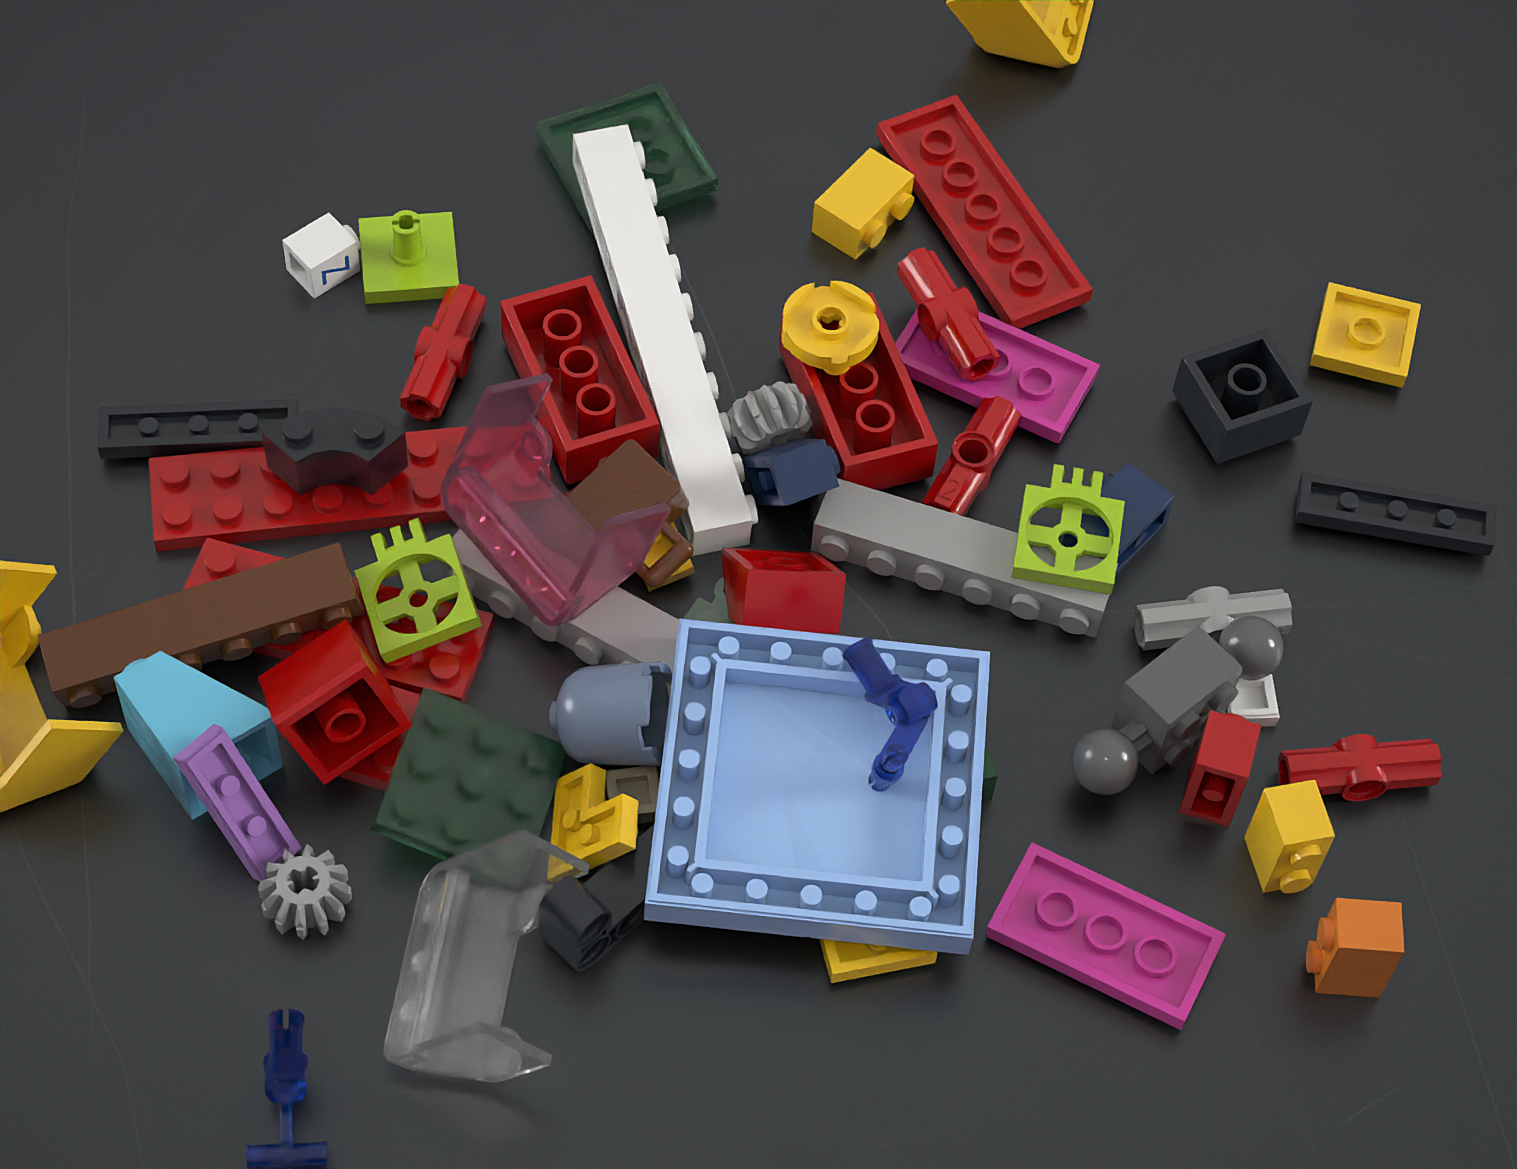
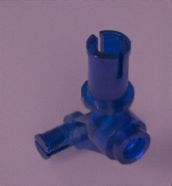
[842,637,938,792]
[246,1008,327,1169]

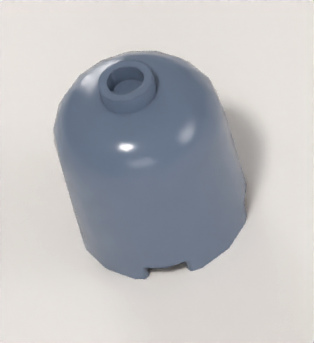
[549,661,673,767]

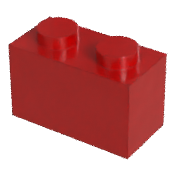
[1178,710,1261,827]

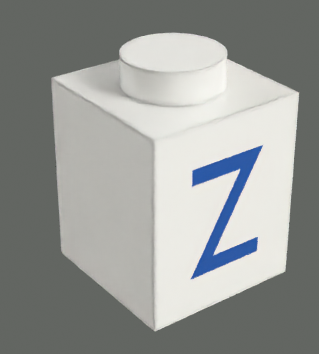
[282,212,361,299]

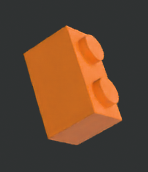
[1306,898,1404,998]

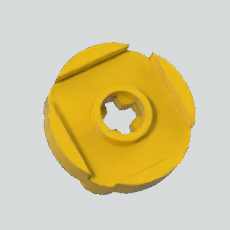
[781,280,879,375]

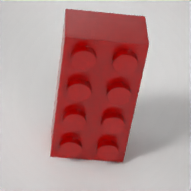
[500,275,660,485]
[778,292,938,490]

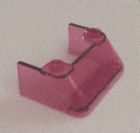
[441,373,671,627]

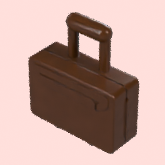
[542,439,694,587]

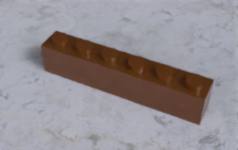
[37,542,364,708]

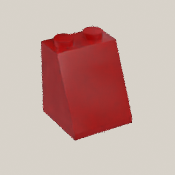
[258,619,413,785]

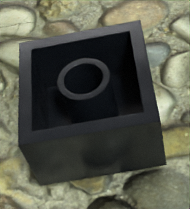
[1172,329,1313,464]

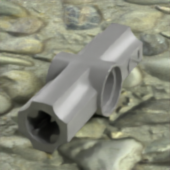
[1134,586,1293,650]

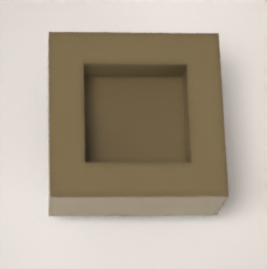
[605,766,659,824]

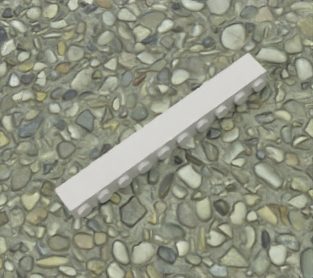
[573,124,758,556]

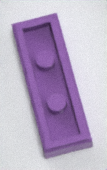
[173,724,302,882]

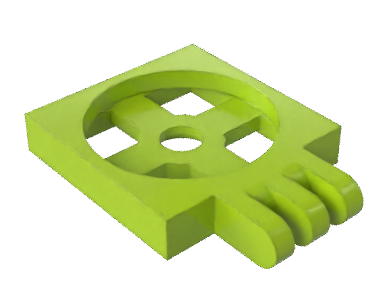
[1011,464,1125,595]
[354,518,482,663]

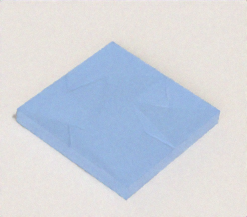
[644,618,990,955]

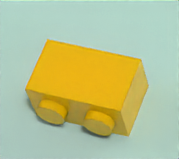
[811,148,914,260]
[1244,780,1335,893]

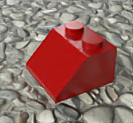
[721,547,846,634]

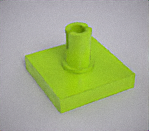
[358,210,459,304]

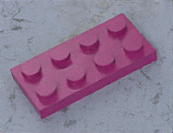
[895,309,1100,444]
[985,842,1226,1030]

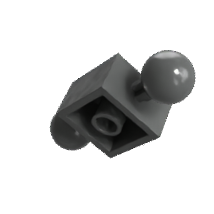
[1071,615,1284,795]

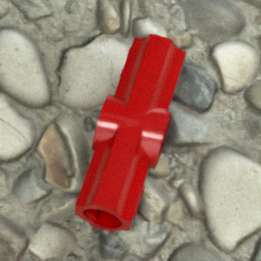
[897,247,1000,382]
[400,283,487,422]
[921,395,1022,517]
[1277,734,1442,802]

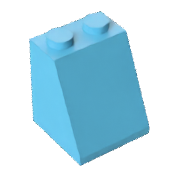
[114,651,283,820]

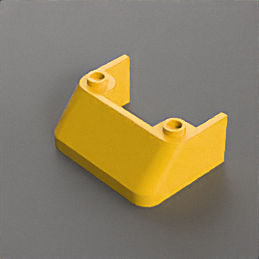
[946,0,1094,68]
[0,561,124,813]

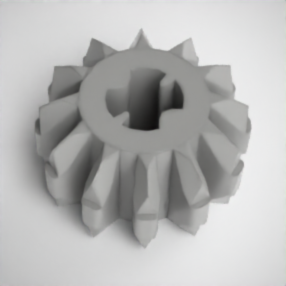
[727,382,813,455]
[258,844,352,940]

